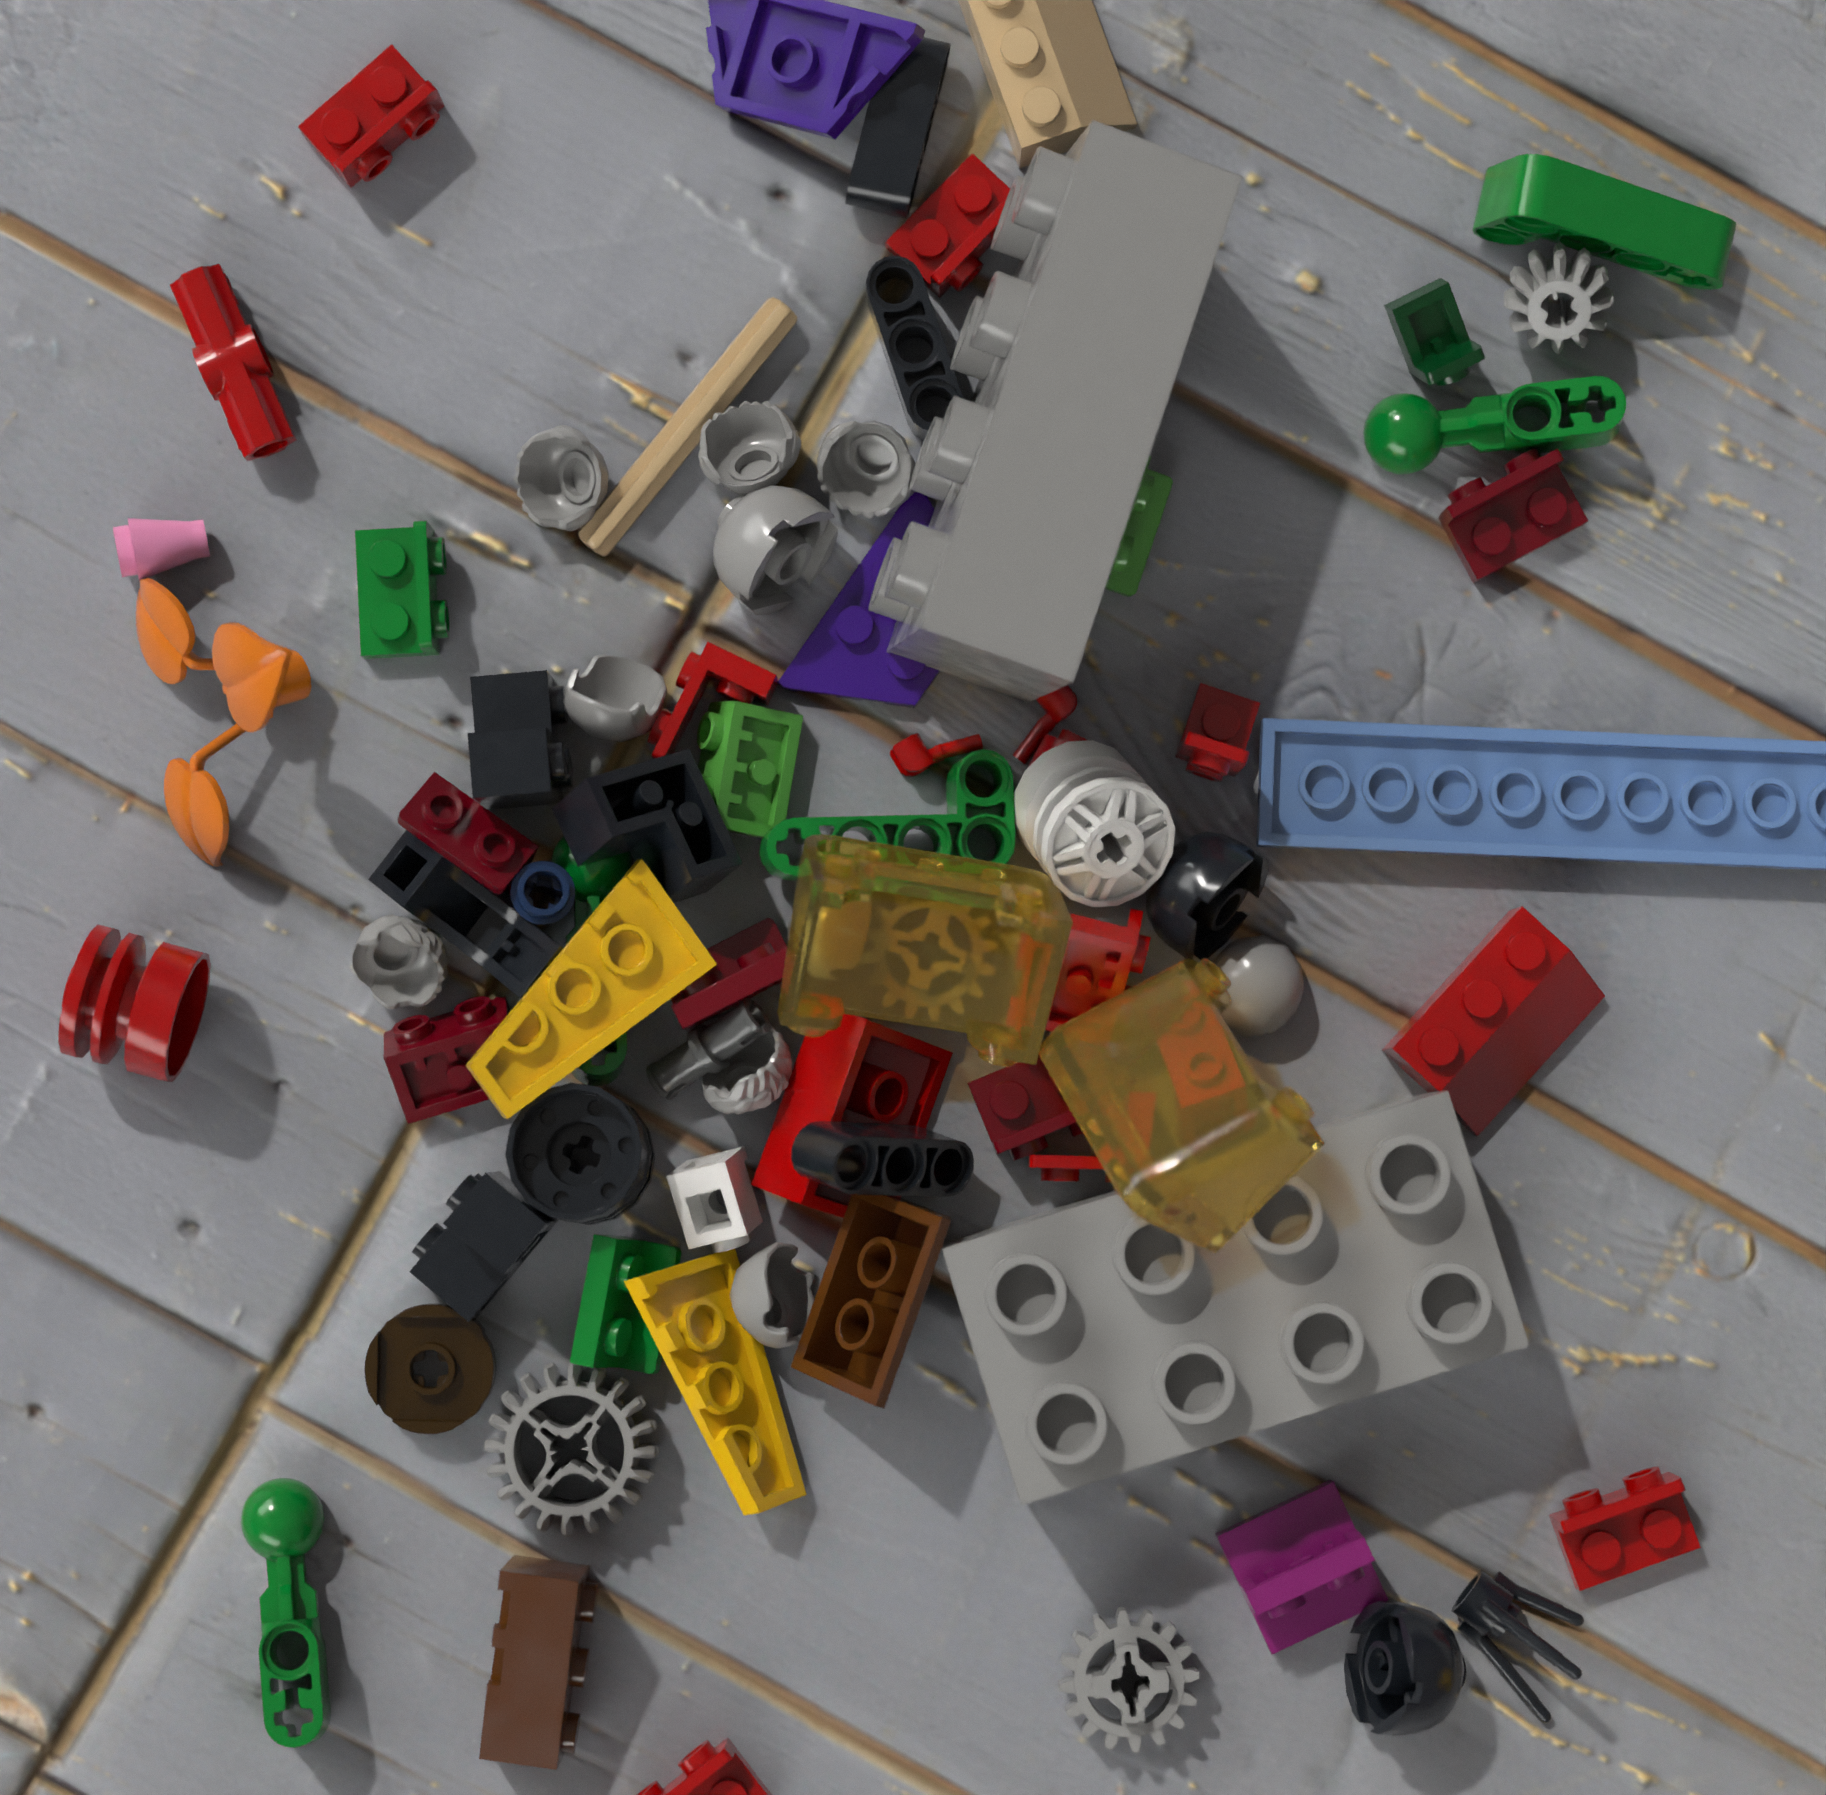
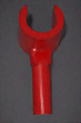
[1013,685,1078,764]
[889,733,983,777]

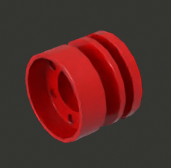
[58,924,211,1082]

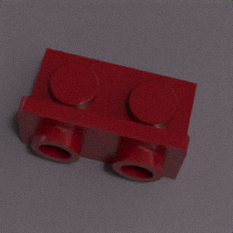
[1438,448,1588,584]
[397,772,539,896]
[671,918,800,1031]
[383,996,510,1124]
[967,1038,1117,1161]

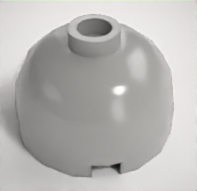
[713,485,838,615]

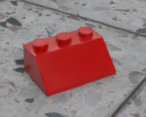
[1382,906,1605,1136]
[751,1003,953,1218]

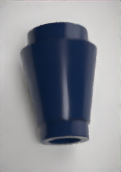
[510,861,575,925]

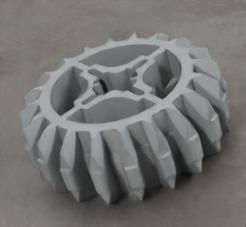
[484,1362,660,1537]

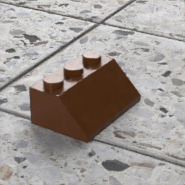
[790,1194,951,1408]

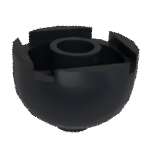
[1146,832,1269,962]
[1344,1601,1466,1735]

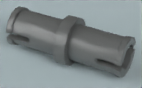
[646,997,771,1100]

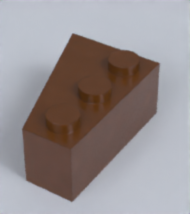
[479,1555,599,1770]

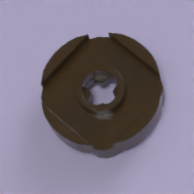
[364,1303,497,1434]

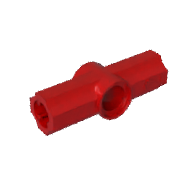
[170,264,297,461]

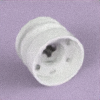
[1014,740,1175,907]

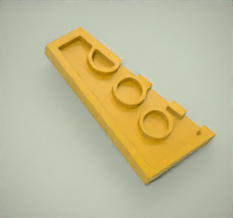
[465,859,717,1119]
[624,1249,807,1516]

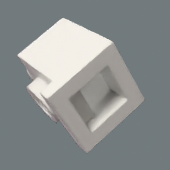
[666,1146,763,1253]

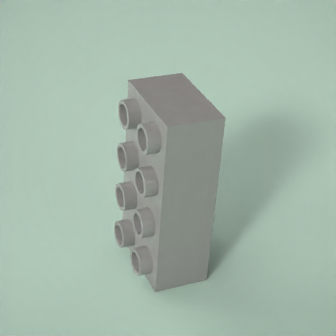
[868,120,1243,702]
[941,1091,1530,1505]

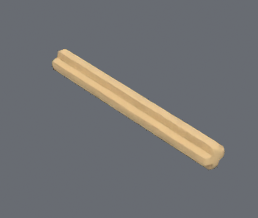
[578,297,798,557]

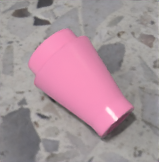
[113,518,210,581]

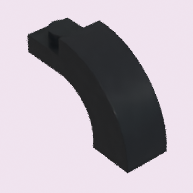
[368,830,563,998]

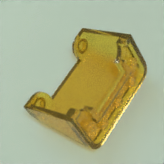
[778,834,1073,1066]
[1038,958,1325,1253]

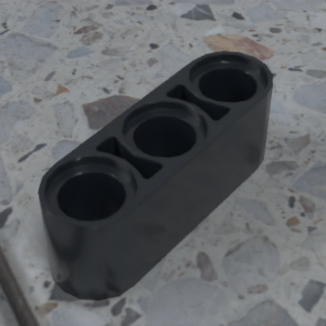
[845,37,951,219]
[866,255,963,441]
[791,1121,974,1197]

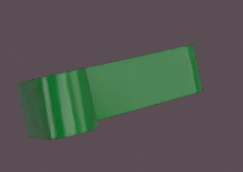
[1472,154,1736,290]
[759,749,1016,880]

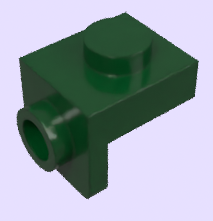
[1384,278,1485,386]

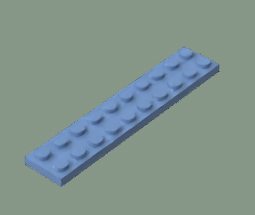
[1256,718,1826,871]

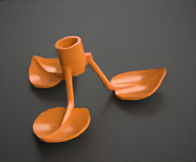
[136,578,311,867]

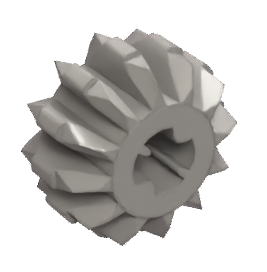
[1504,241,1614,355]

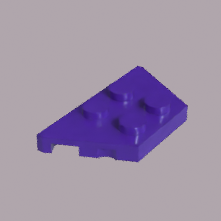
[706,0,925,140]
[777,492,940,708]

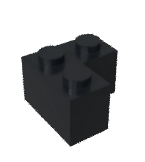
[467,670,573,810]
[552,749,743,903]
[409,1171,558,1322]

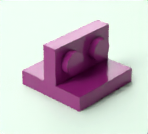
[1215,1479,1388,1655]

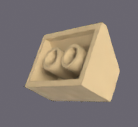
[958,0,1137,169]

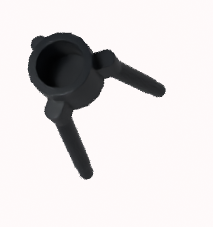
[1451,1570,1584,1723]

